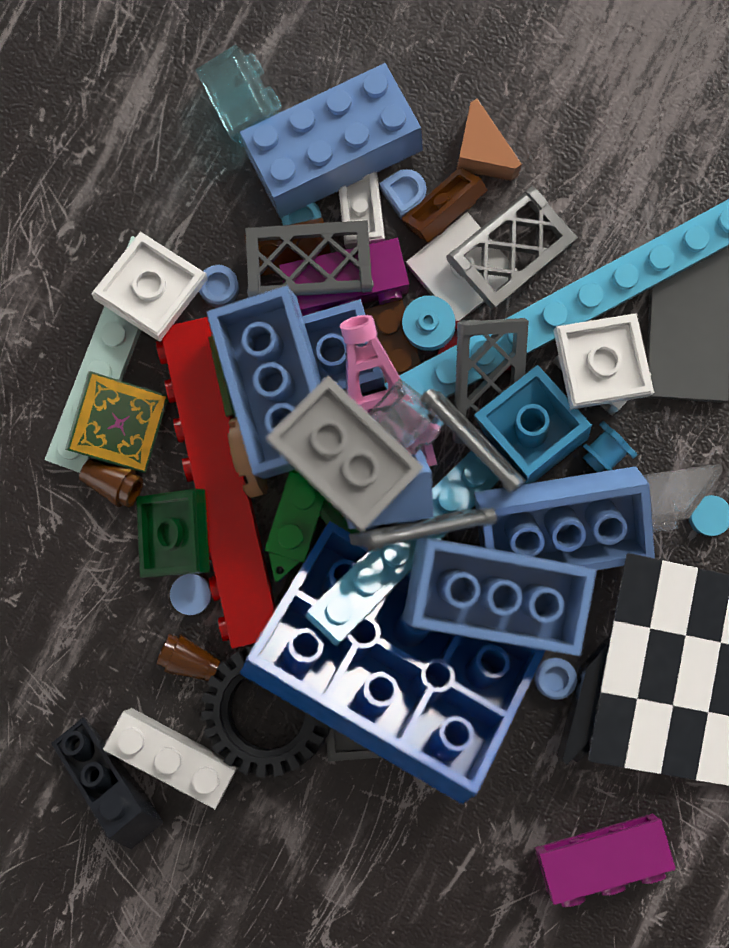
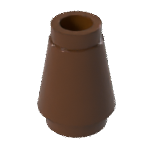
[79,459,143,508]
[156,634,220,681]

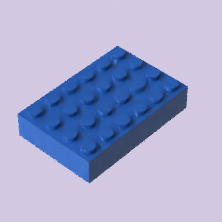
[240,521,546,804]

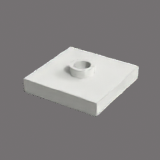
[406,212,518,321]
[91,232,208,342]
[553,313,654,410]

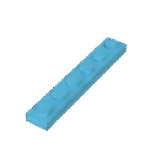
[305,451,500,646]

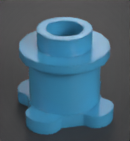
[583,421,638,473]

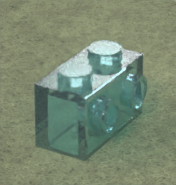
[196,44,282,148]

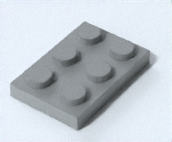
[266,376,424,533]

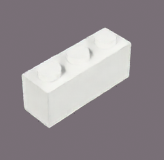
[103,708,238,809]

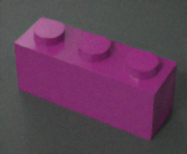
[279,238,409,316]
[534,813,676,907]

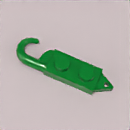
[265,469,325,582]

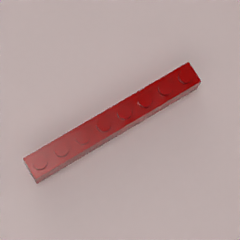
[156,317,277,649]

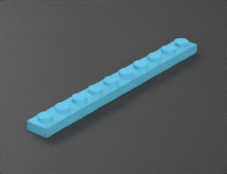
[384,199,729,421]

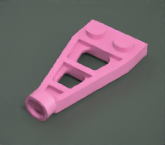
[340,315,437,467]

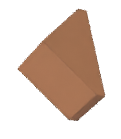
[457,99,522,181]

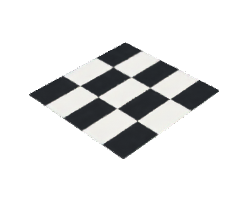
[588,553,729,786]

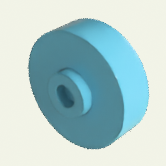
[402,296,456,351]

